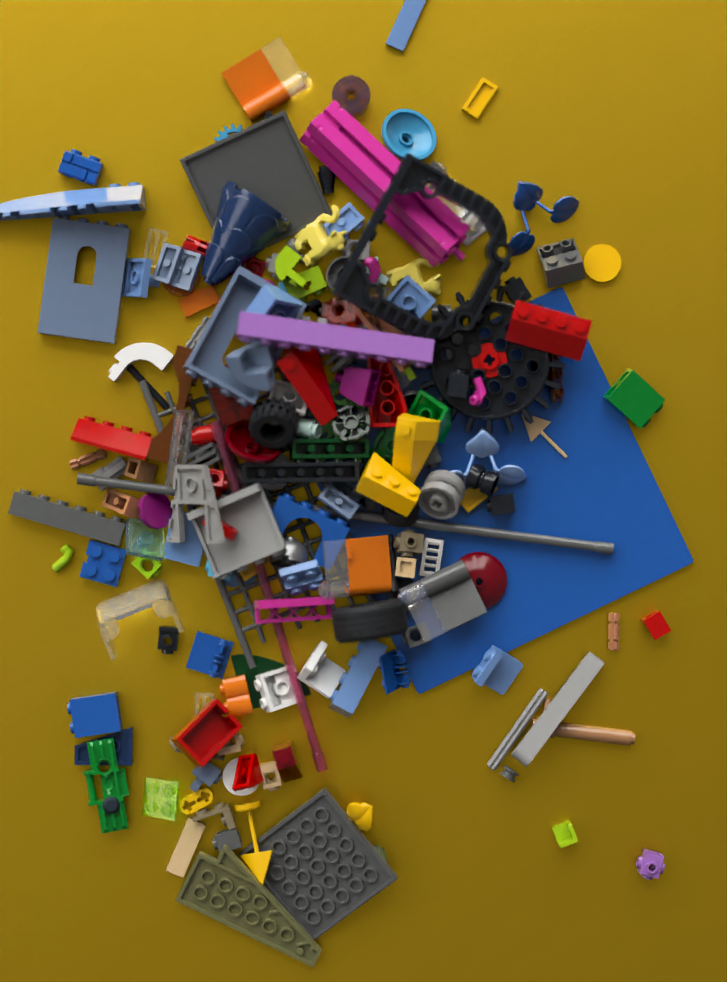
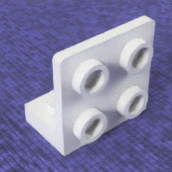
[297,640,345,699]

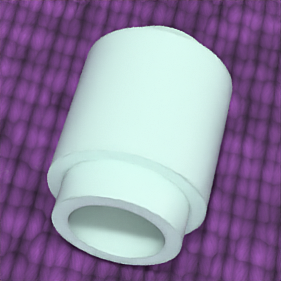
[297,417,323,439]

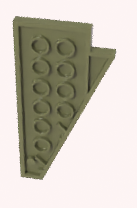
[175,844,322,967]

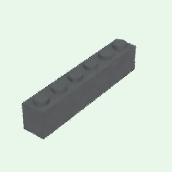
[8,489,127,546]

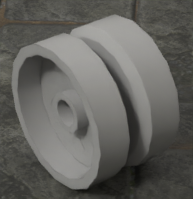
[418,470,466,519]

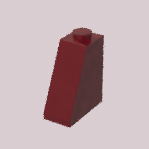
[272,740,303,783]

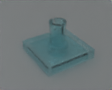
[126,517,165,561]

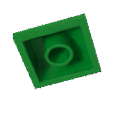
[408,389,452,443]

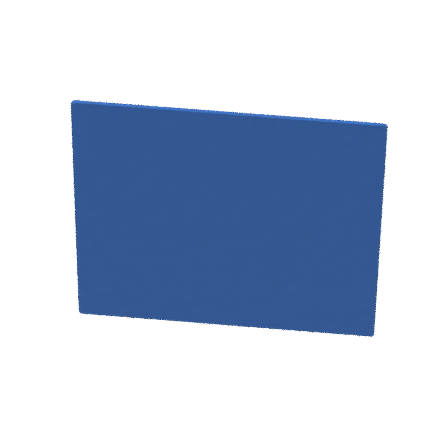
[296,287,693,694]

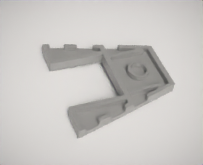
[167,465,226,544]

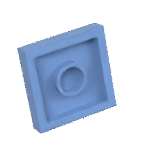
[122,258,160,298]

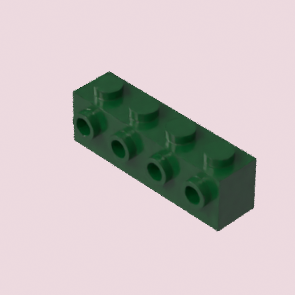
[289,438,370,463]

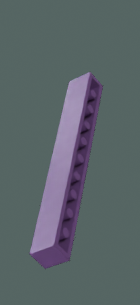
[236,311,435,368]

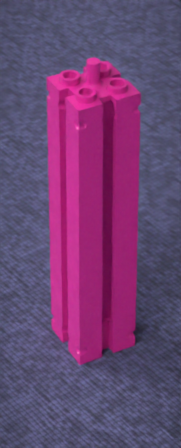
[299,100,470,267]

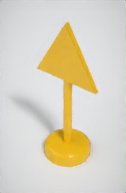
[234,800,273,885]

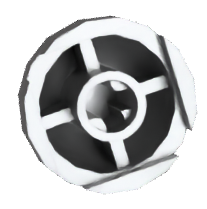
[270,537,308,568]

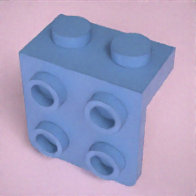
[471,645,523,694]

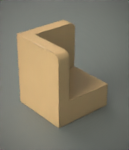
[395,557,416,578]

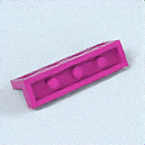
[254,595,334,624]

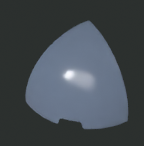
[225,342,276,391]

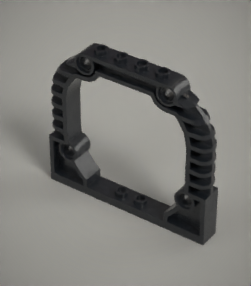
[331,153,513,340]

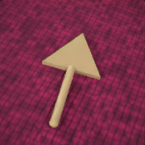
[521,413,568,458]

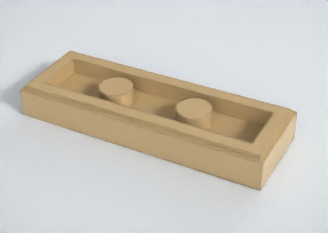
[166,817,206,878]

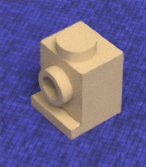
[259,761,283,791]

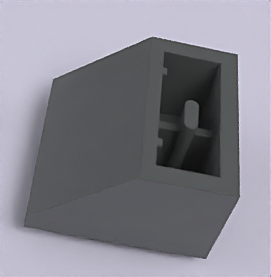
[536,238,585,288]

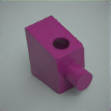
[335,367,382,406]

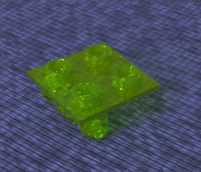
[142,777,180,821]

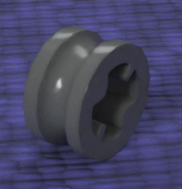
[500,765,519,782]

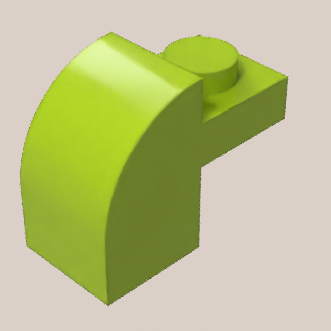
[275,245,307,289]

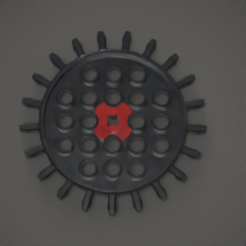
[414,285,566,436]

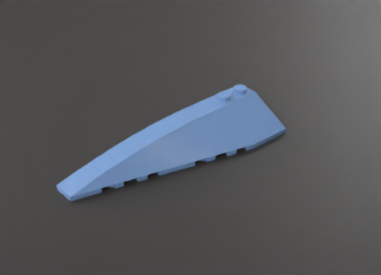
[0,182,146,221]

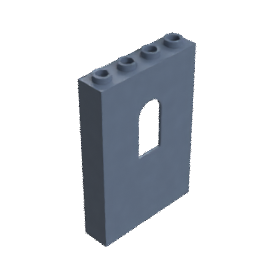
[38,215,132,344]
[183,266,307,407]

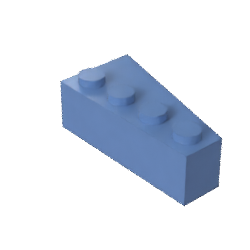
[328,640,388,718]

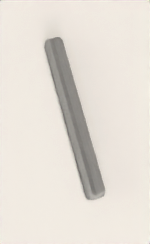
[487,688,548,770]

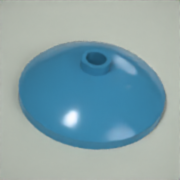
[381,109,437,160]

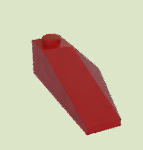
[276,347,338,426]
[367,358,408,427]

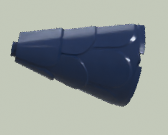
[201,181,291,286]

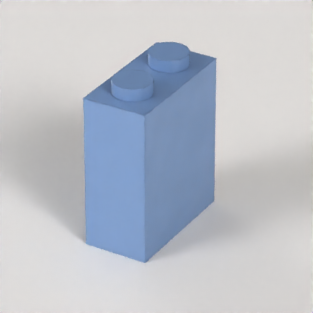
[161,511,204,567]

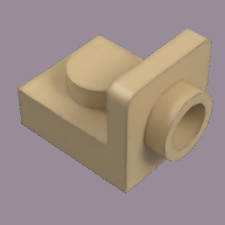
[218,732,245,756]

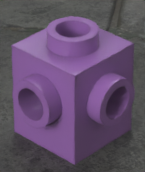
[636,848,665,880]

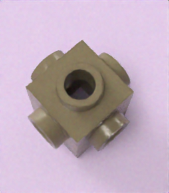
[393,529,424,558]

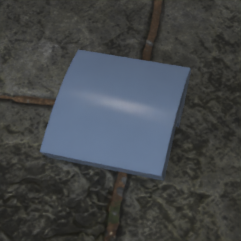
[152,242,204,292]
[318,482,362,521]

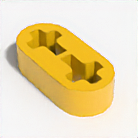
[179,787,214,814]

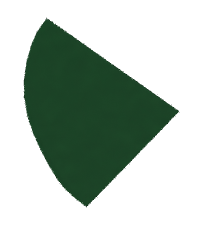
[231,654,311,709]

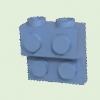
[279,560,326,596]

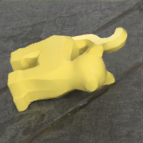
[294,205,347,267]
[386,257,442,296]

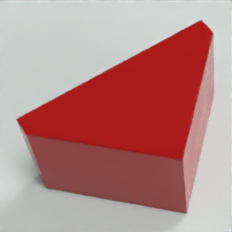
[232,753,264,791]

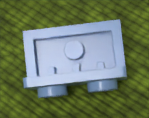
[324,202,365,241]

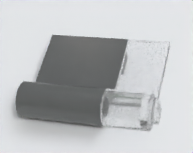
[398,560,488,642]

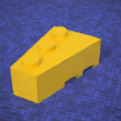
[355,452,421,517]

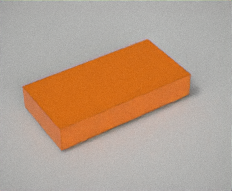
[178,285,220,318]

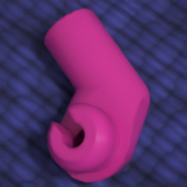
[365,257,382,283]
[469,377,487,406]

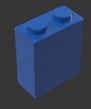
[67,691,123,738]

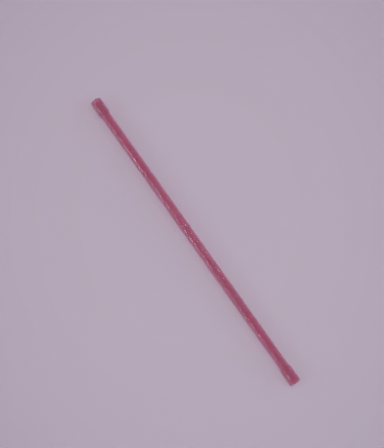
[209,420,328,772]

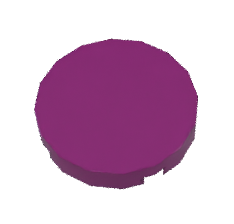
[138,493,172,529]

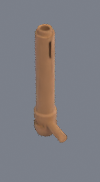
[531,699,635,746]

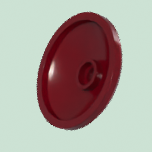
[224,421,282,463]
[458,552,507,608]

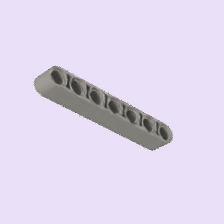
[511,651,605,767]

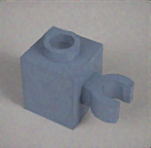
[190,760,222,792]

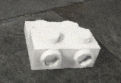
[254,664,305,712]

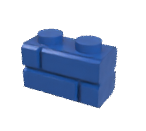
[58,149,104,187]

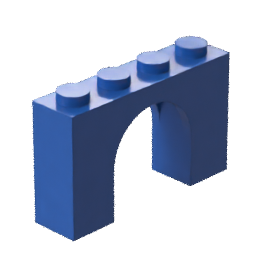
[272,492,350,570]

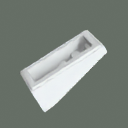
[419,537,444,576]

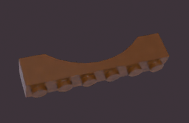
[146,345,198,464]

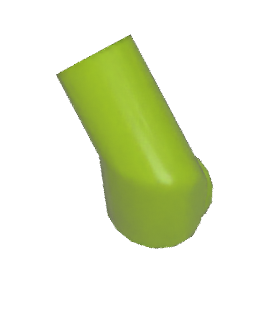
[52,544,74,573]

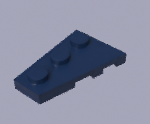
[75,727,133,766]

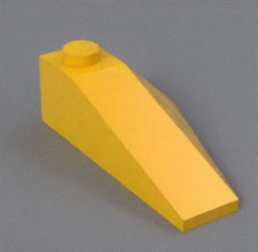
[392,413,441,484]

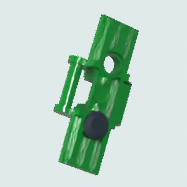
[83,738,130,834]

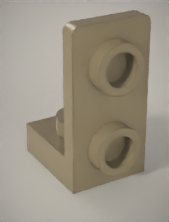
[192,802,237,830]

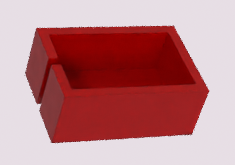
[171,698,243,768]

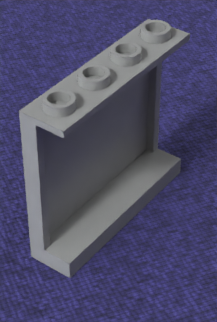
[186,483,287,580]

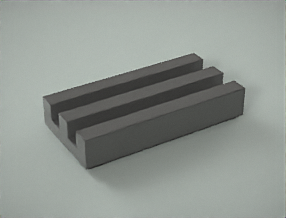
[180,442,222,466]

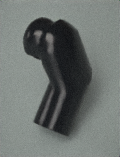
[304,299,326,317]

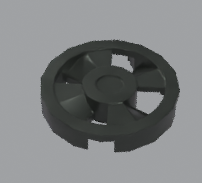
[332,405,371,443]

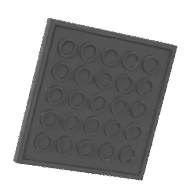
[239,787,398,940]

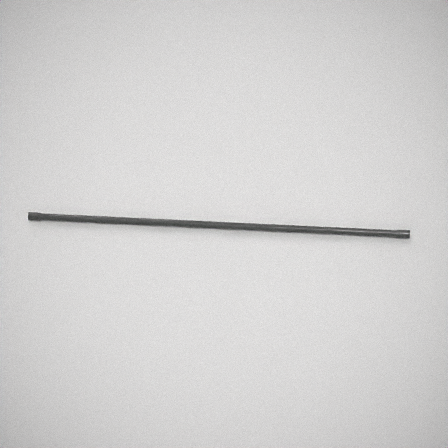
[77,473,614,555]

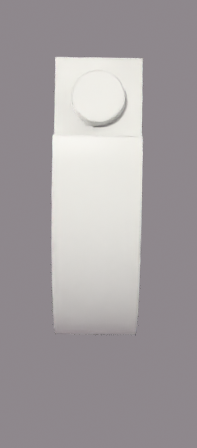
[108,342,174,382]

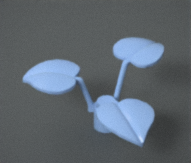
[450,430,527,487]

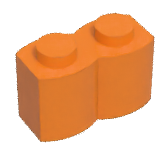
[220,674,253,717]

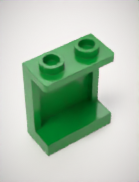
[603,368,665,429]

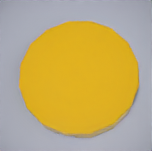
[583,244,621,283]

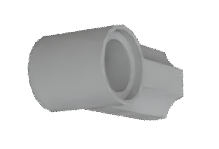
[92,456,127,491]

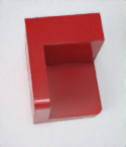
[641,610,671,640]

